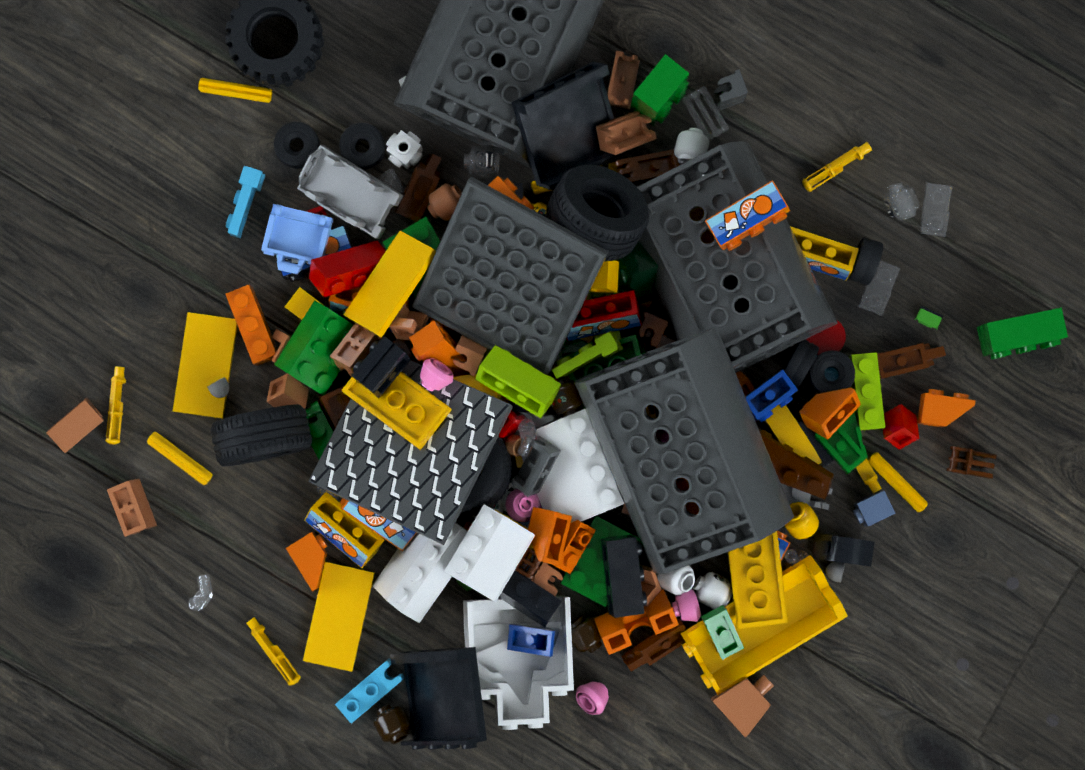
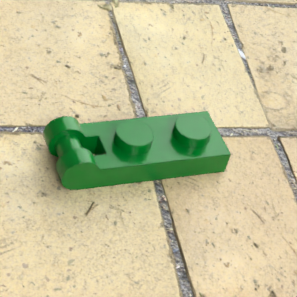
[306,401,334,460]

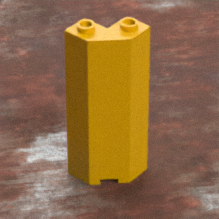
[681,555,848,695]

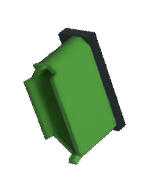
[914,306,943,330]

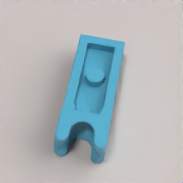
[226,166,265,238]
[335,659,405,723]

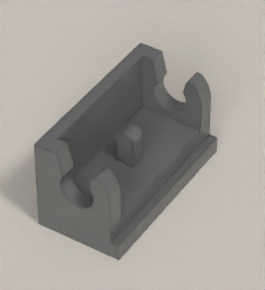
[714,69,748,111]
[511,435,561,497]

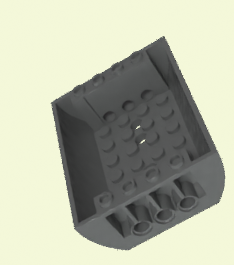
[393,0,604,168]
[633,141,838,373]
[574,326,794,574]

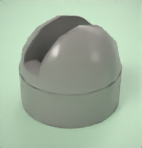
[207,377,229,398]
[826,562,845,583]

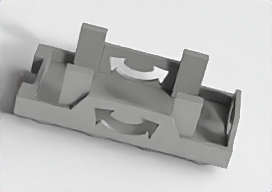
[297,145,404,239]

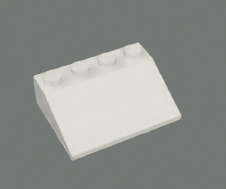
[521,409,624,523]
[372,522,468,623]

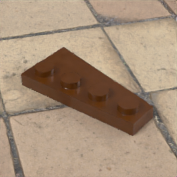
[759,430,834,499]

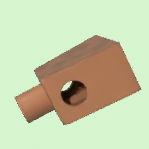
[711,675,774,737]

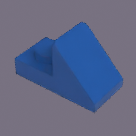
[507,624,555,657]

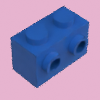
[745,370,798,422]

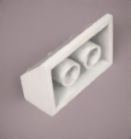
[444,505,535,602]

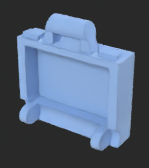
[261,204,333,275]

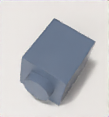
[853,491,896,527]

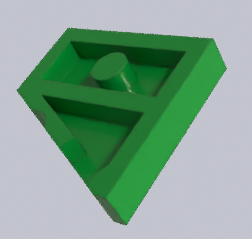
[814,411,868,475]

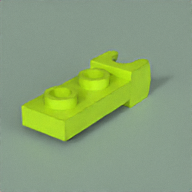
[552,331,623,379]

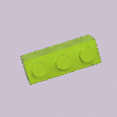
[475,345,561,418]
[848,352,885,431]

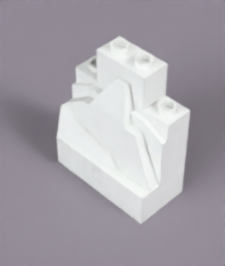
[463,596,574,730]

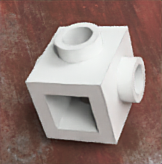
[386,130,423,170]

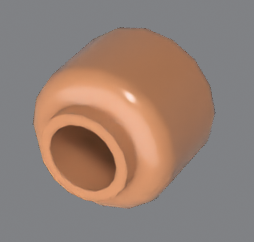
[428,183,462,221]

